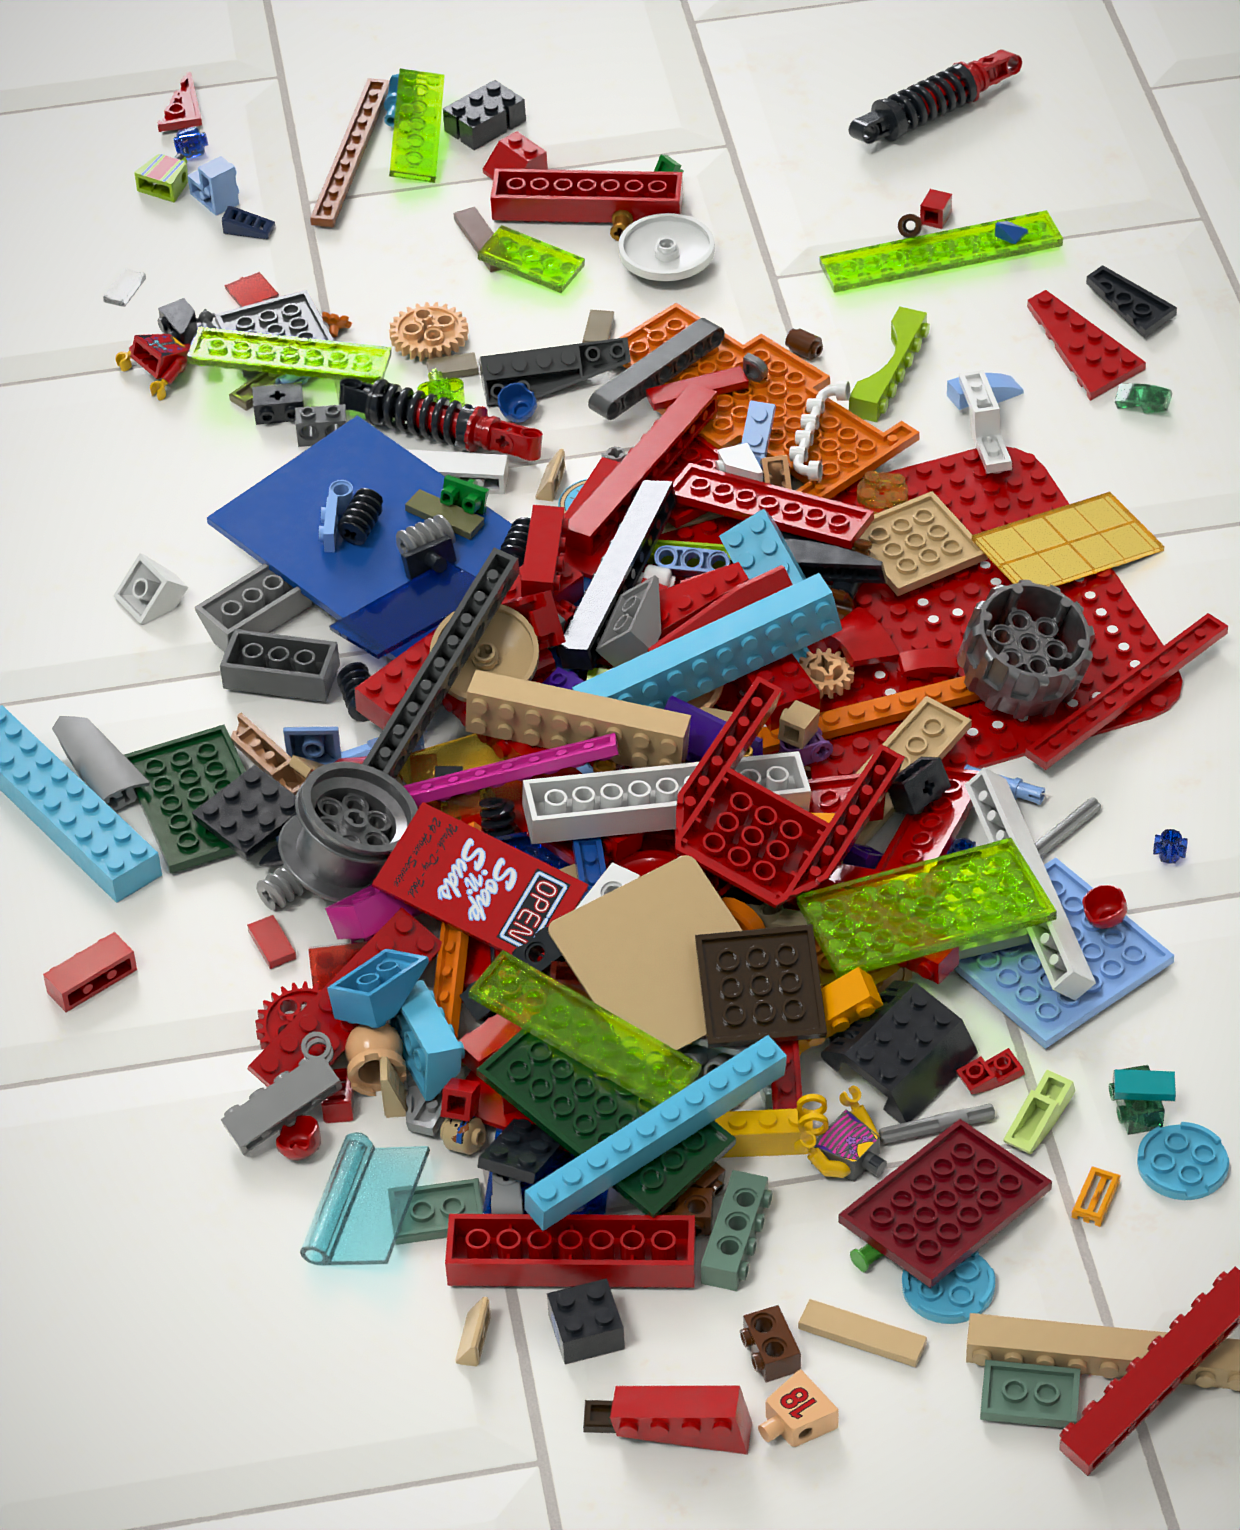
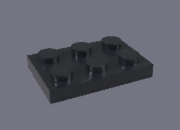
[477,1118,565,1185]

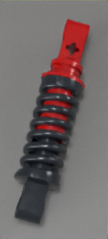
[848,49,1022,144]
[339,378,543,461]

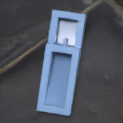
[946,373,1024,410]

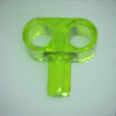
[417,369,465,407]

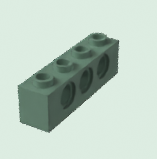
[700,1170,773,1291]

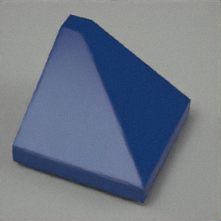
[995,221,1028,245]

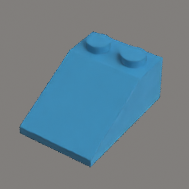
[327,949,429,1028]

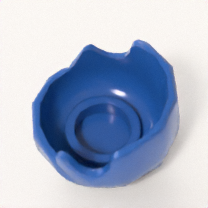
[497,383,537,423]

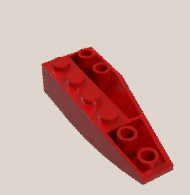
[647,565,793,652]

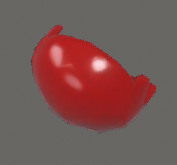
[1082,885,1128,929]
[276,1115,321,1160]

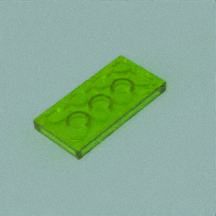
[478,225,585,294]

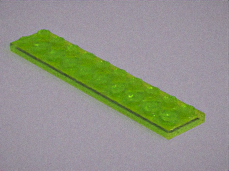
[819,210,1063,293]

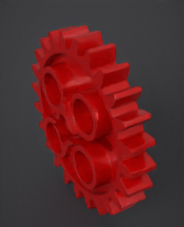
[255,981,320,1049]

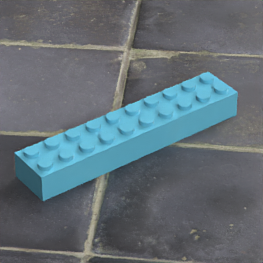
[572,573,842,709]
[0,705,162,903]

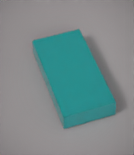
[1114,1069,1176,1101]

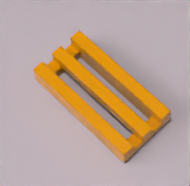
[1071,1166,1121,1227]

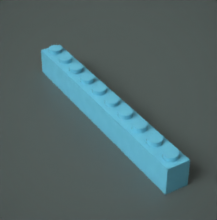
[525,1035,787,1231]

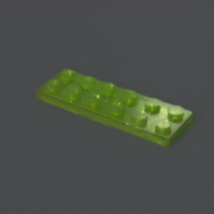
[389,68,445,183]

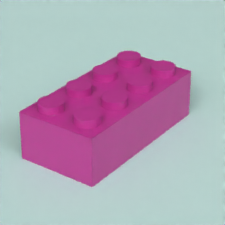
[325,884,424,942]

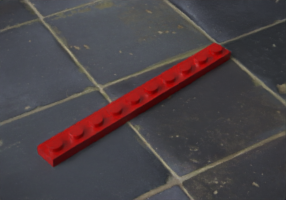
[1025,613,1229,770]

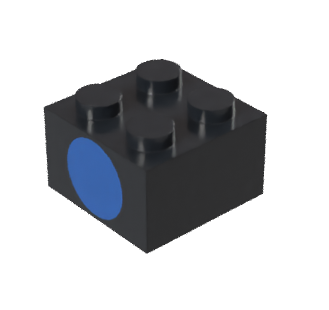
[547,1278,625,1364]

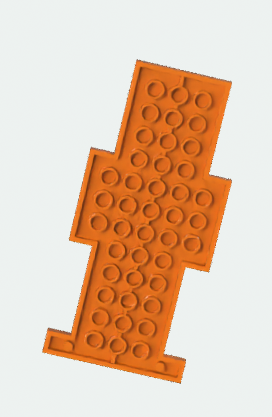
[619,303,920,499]

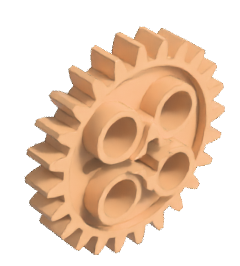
[389,302,469,361]

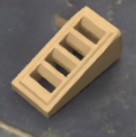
[380,1057,408,1118]

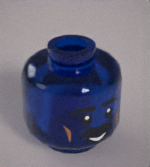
[173,126,209,159]

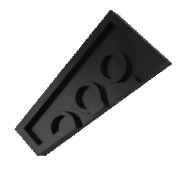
[1086,265,1177,338]

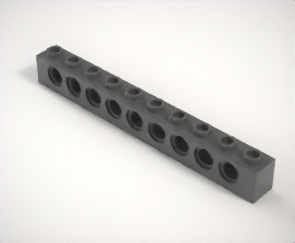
[363,547,520,779]

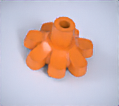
[321,312,352,337]

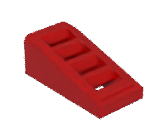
[321,1068,354,1123]

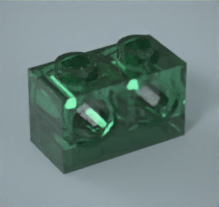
[1108,1065,1165,1135]

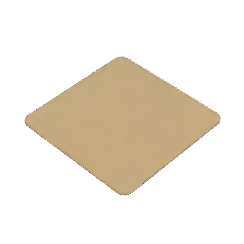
[548,855,743,1066]

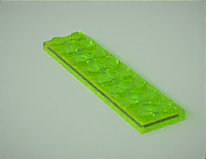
[187,327,392,384]
[469,950,702,1106]

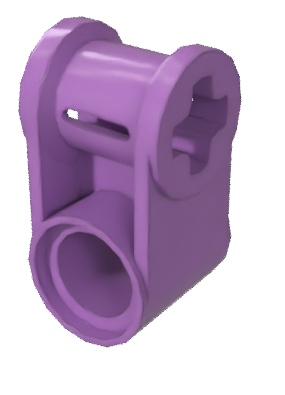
[779,727,833,766]

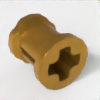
[610,210,633,241]

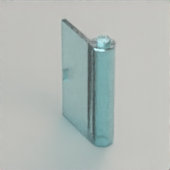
[300,1132,430,1266]

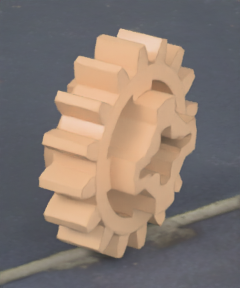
[799,648,854,699]

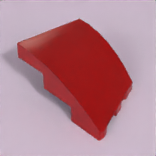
[823,607,900,667]

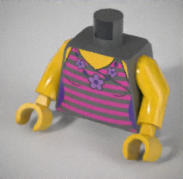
[794,1085,887,1181]

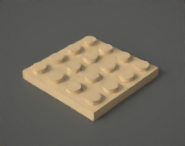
[859,491,988,596]

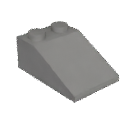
[595,575,661,667]

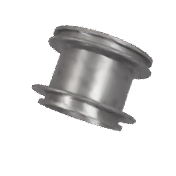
[278,762,418,902]

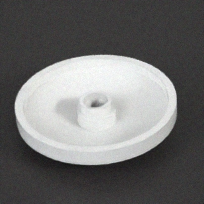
[619,213,715,281]

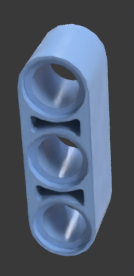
[654,545,731,577]

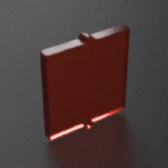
[224,271,279,307]

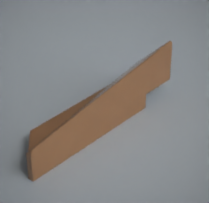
[231,713,306,795]

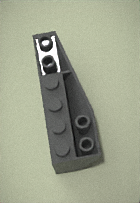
[478,337,631,406]

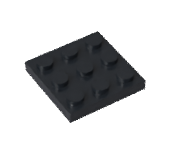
[192,765,297,860]

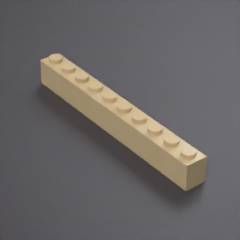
[966,1313,1240,1391]

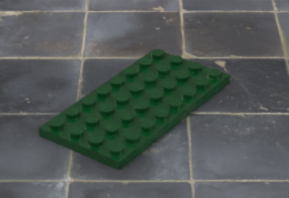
[476,996,736,1218]

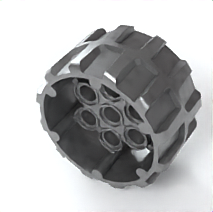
[957,580,1095,720]

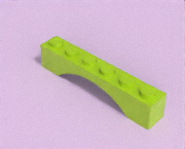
[849,306,930,422]

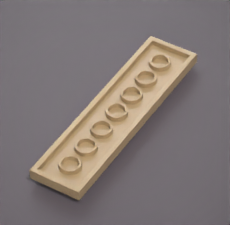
[841,696,972,864]

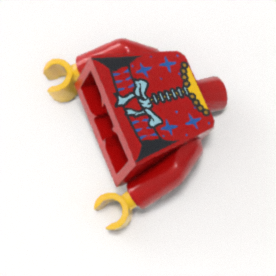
[115,334,193,401]

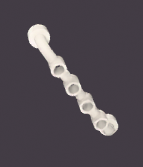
[789,380,851,481]

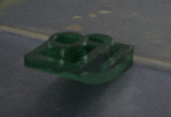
[1114,383,1173,413]

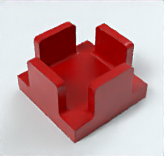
[502,590,566,651]

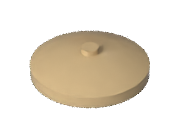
[430,604,539,702]

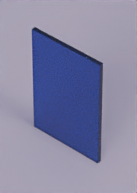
[329,560,476,659]

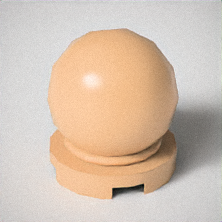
[345,1023,406,1096]

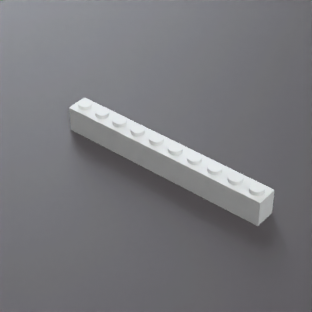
[965,767,1096,1001]

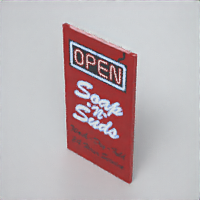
[372,802,589,962]

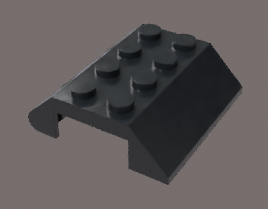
[821,980,978,1124]

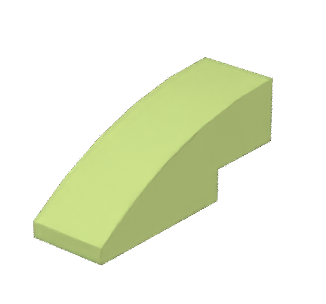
[1003,1070,1076,1154]

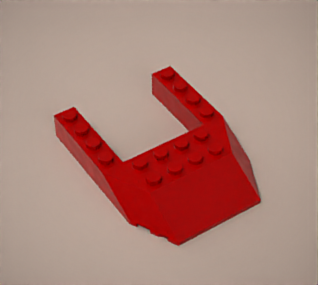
[674,676,905,908]

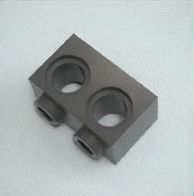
[295,405,347,447]

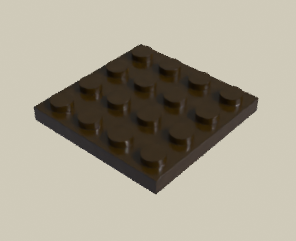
[695,924,827,1048]

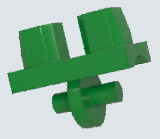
[440,475,489,515]

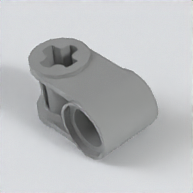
[491,1172,523,1214]

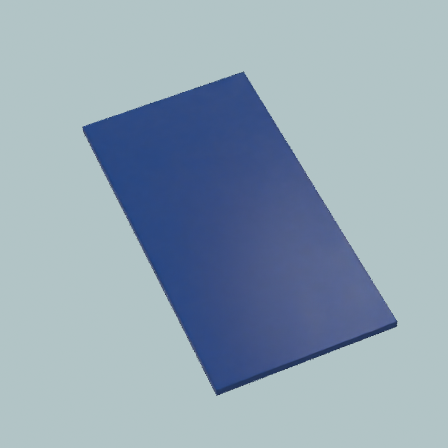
[207,415,597,679]

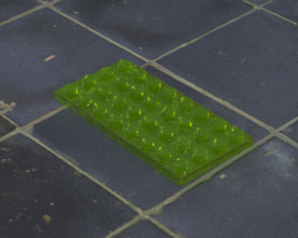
[797,838,1057,979]

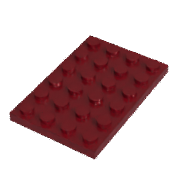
[838,1119,1052,1288]

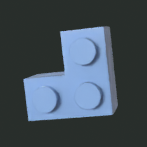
[187,156,239,216]

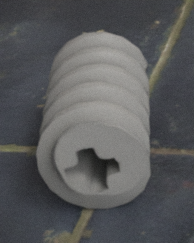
[396,514,456,554]
[256,864,307,910]

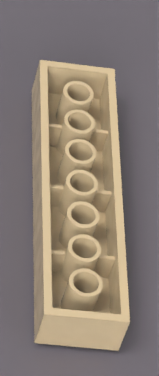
[465,670,691,768]

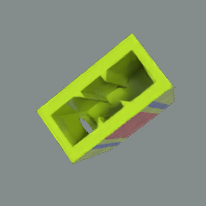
[134,153,188,203]

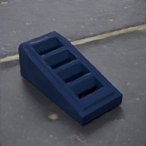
[222,206,275,240]

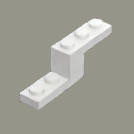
[959,370,1012,474]

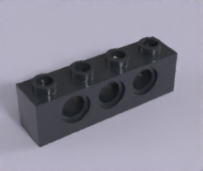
[459,926,569,1025]

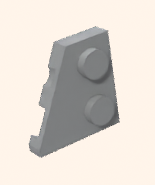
[406,1075,446,1137]

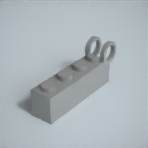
[220,1032,343,1155]

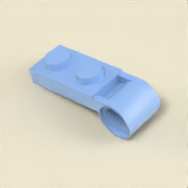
[741,400,776,467]
[319,480,353,552]

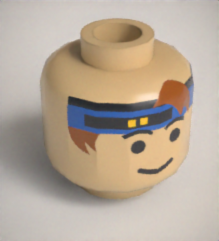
[440,1116,487,1155]

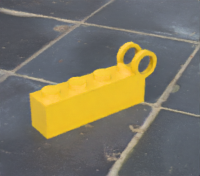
[714,1094,829,1158]

